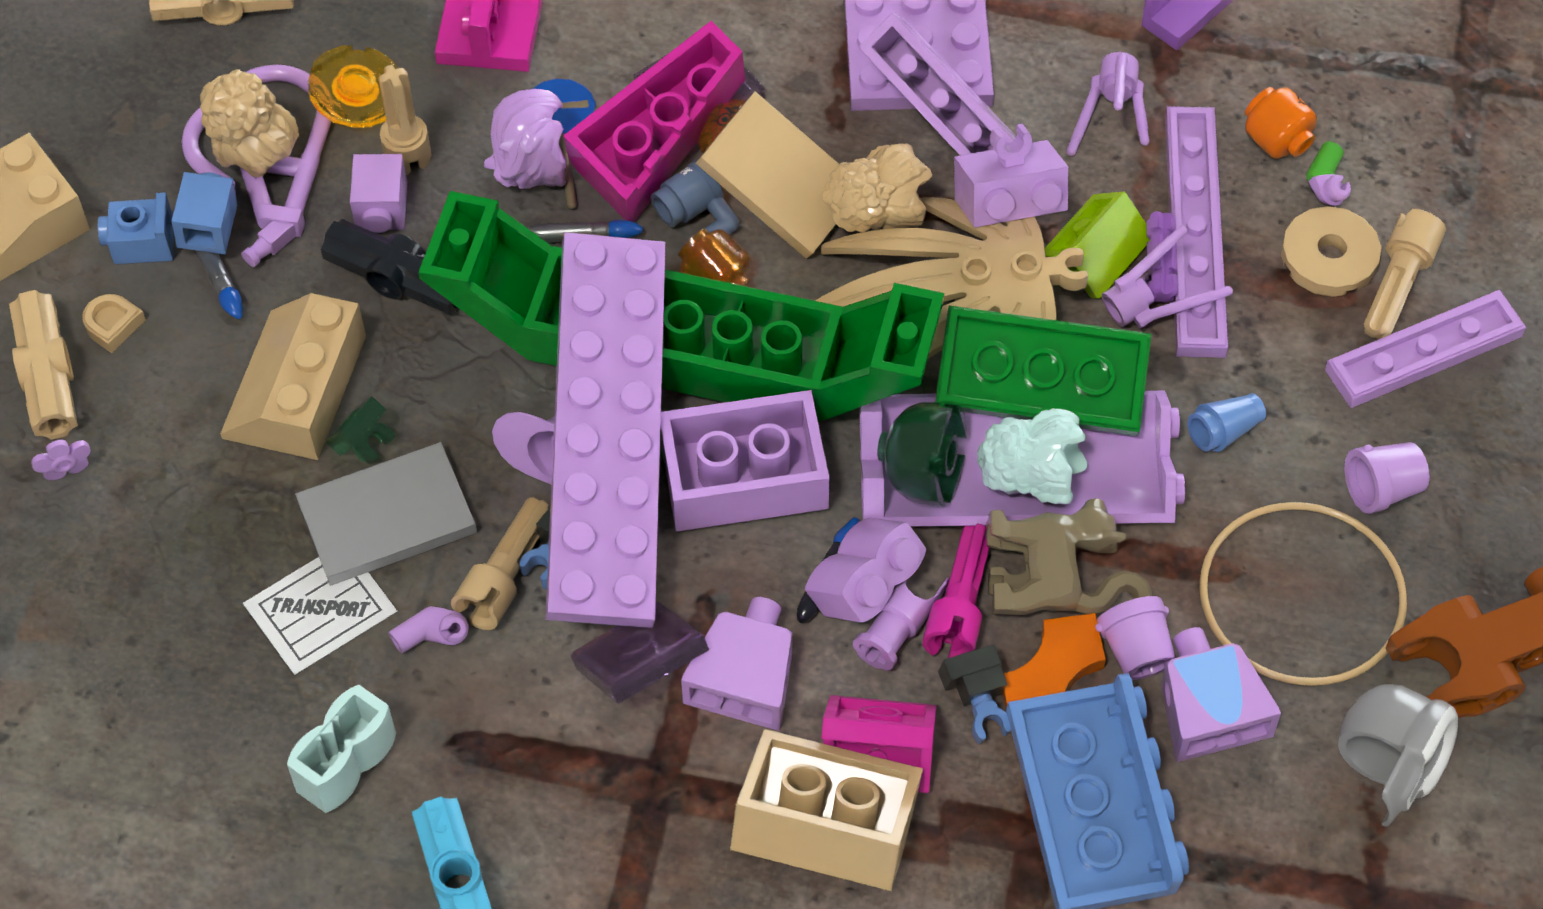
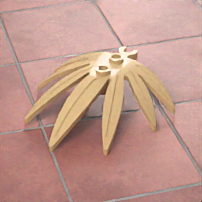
[815,197,1088,359]

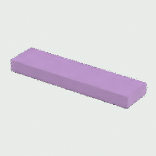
[1325,290,1526,409]

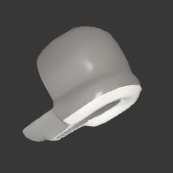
[1338,684,1458,827]

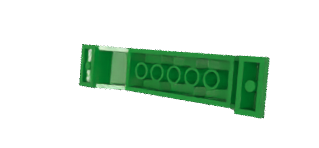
[419,191,944,422]

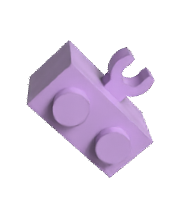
[954,124,1068,228]

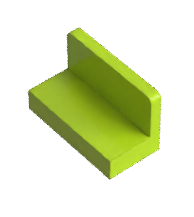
[1044,191,1151,299]

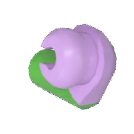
[1306,141,1351,206]

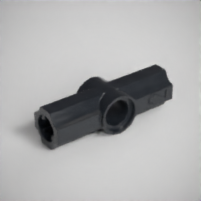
[320,219,460,315]

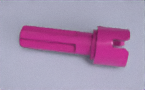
[922,523,990,658]

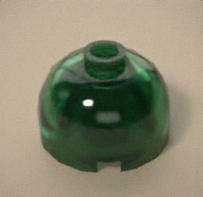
[877,402,967,506]

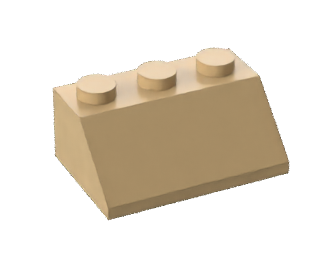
[220,293,366,460]
[730,729,923,891]

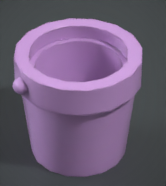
[1344,442,1430,514]
[1095,596,1175,680]

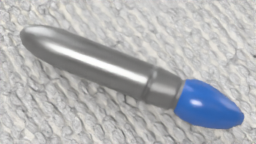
[528,220,643,243]
[195,250,243,319]

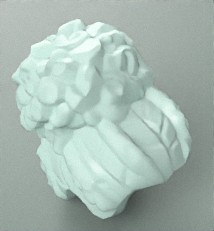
[977,408,1087,504]

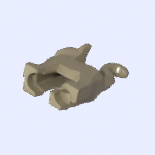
[986,498,1152,615]

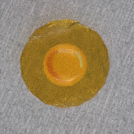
[308,45,399,128]

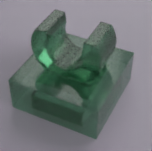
[325,396,395,463]

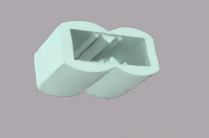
[287,685,396,813]

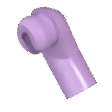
[388,606,469,654]

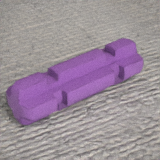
[1146,211,1178,303]

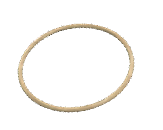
[1200,502,1407,686]

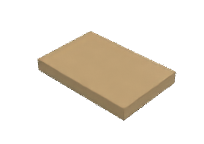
[695,91,839,259]

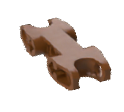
[1386,566,1543,718]

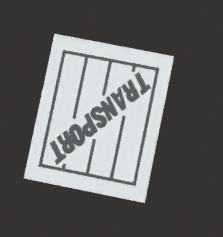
[243,557,397,675]

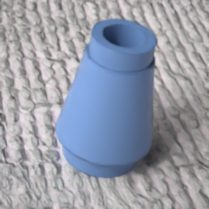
[1187,393,1266,452]

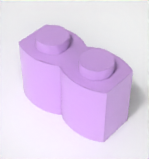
[805,518,926,622]

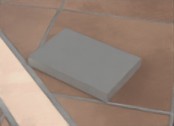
[295,442,477,586]

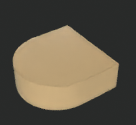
[82,294,146,353]

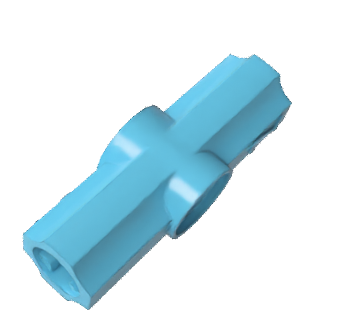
[412,796,492,909]

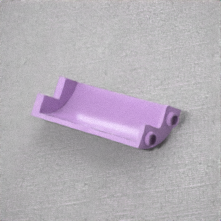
[859,390,1185,526]

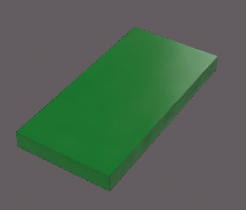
[934,305,1151,436]

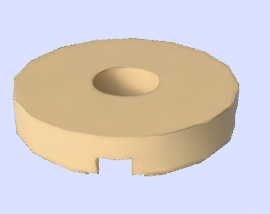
[1281,206,1382,297]

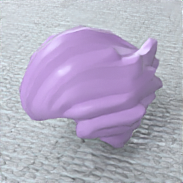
[484,89,566,189]

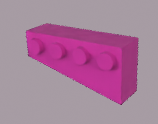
[563,21,746,222]

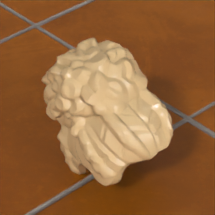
[200,69,299,178]
[822,143,932,232]

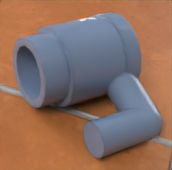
[651,160,739,249]

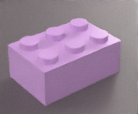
[660,390,829,532]

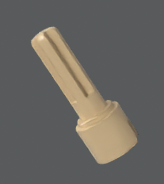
[378,65,432,175]
[1364,209,1446,339]
[451,497,549,630]

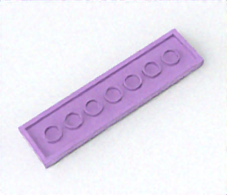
[546,232,665,628]

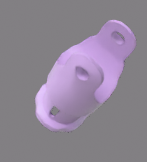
[853,577,949,671]

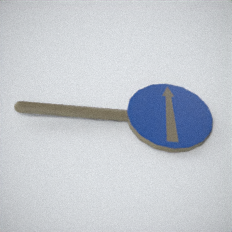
[532,79,595,209]

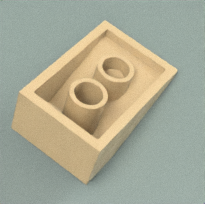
[0,133,90,281]

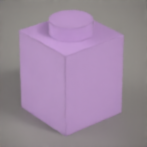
[350,154,407,233]

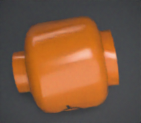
[1245,87,1317,159]

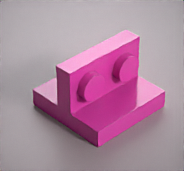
[435,0,543,72]
[821,695,937,793]

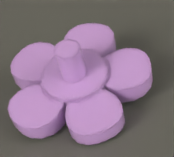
[31,440,91,480]

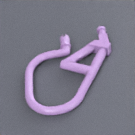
[182,65,333,267]

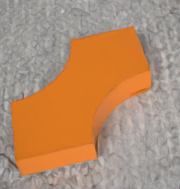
[1002,613,1106,713]

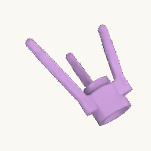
[1067,52,1149,156]
[1102,226,1233,328]

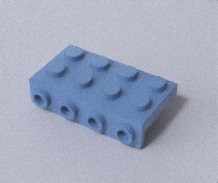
[1006,673,1189,909]

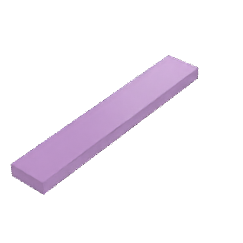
[1165,107,1228,358]

